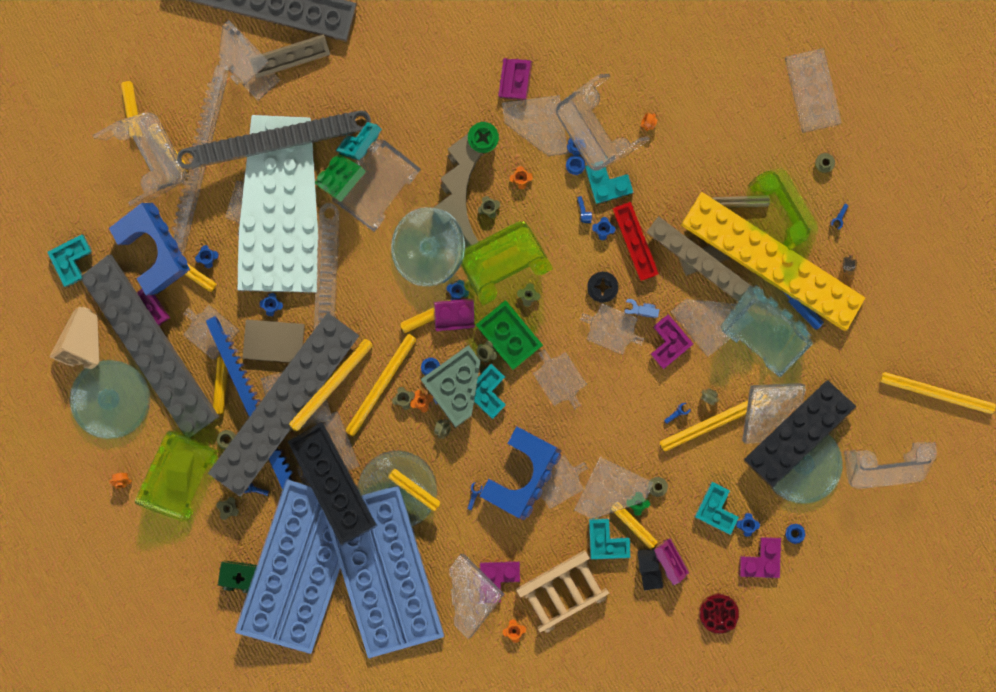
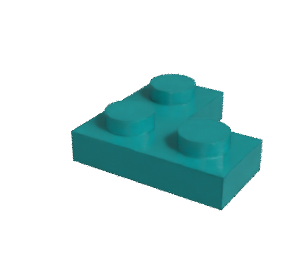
[336,122,382,160]
[585,161,634,204]
[47,234,93,287]
[474,364,506,419]
[694,481,739,535]
[589,518,631,559]

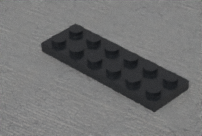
[744,380,857,489]
[287,422,378,546]

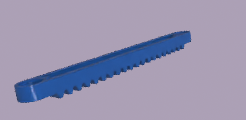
[206,316,293,489]

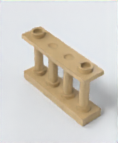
[516,550,609,633]

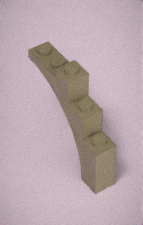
[433,121,490,252]

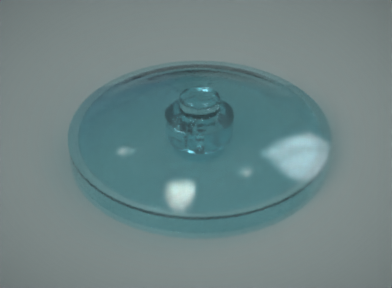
[391,207,465,286]
[70,360,150,439]
[771,435,843,504]
[358,451,437,526]

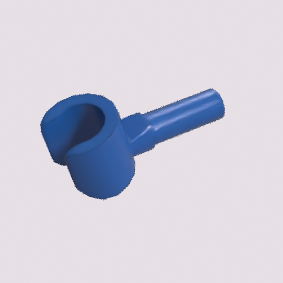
[577,196,592,223]
[830,204,849,229]
[664,403,691,424]
[244,482,269,496]
[467,482,483,510]

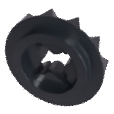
[587,271,619,303]

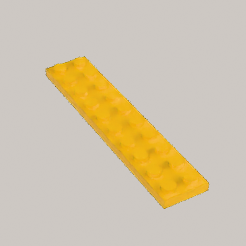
[681,192,865,331]

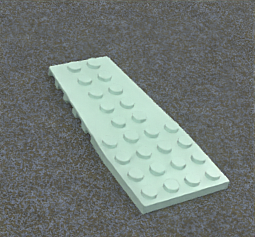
[238,115,318,293]

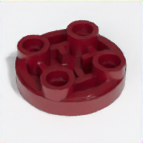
[699,593,739,634]

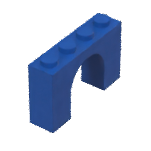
[109,203,190,295]
[480,426,562,520]

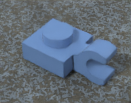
[624,299,659,319]

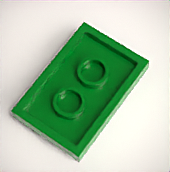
[315,154,366,202]
[476,300,543,370]

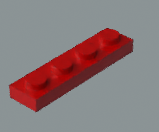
[612,202,659,282]

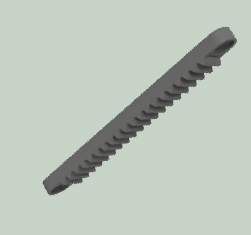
[177,111,371,170]

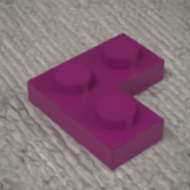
[650,314,693,369]
[739,537,781,578]
[480,561,520,603]

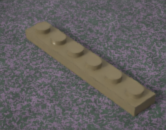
[646,216,753,303]

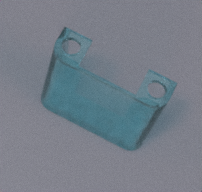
[720,285,813,377]

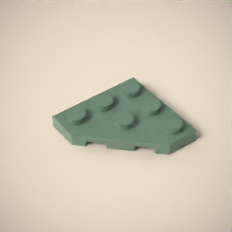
[421,345,480,428]

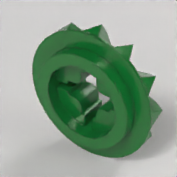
[468,122,499,154]

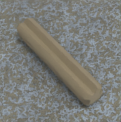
[712,196,770,208]

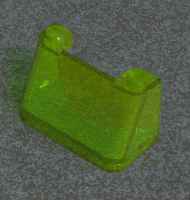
[748,168,818,250]
[458,221,553,306]
[135,431,218,522]

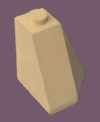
[50,307,99,369]

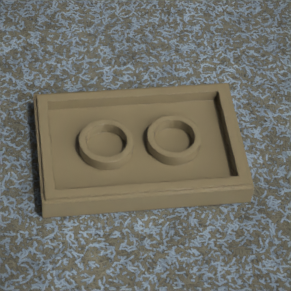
[242,320,305,362]

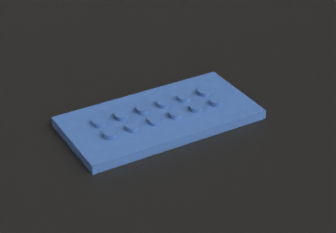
[235,479,340,654]
[323,485,444,658]

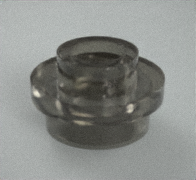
[843,255,857,275]

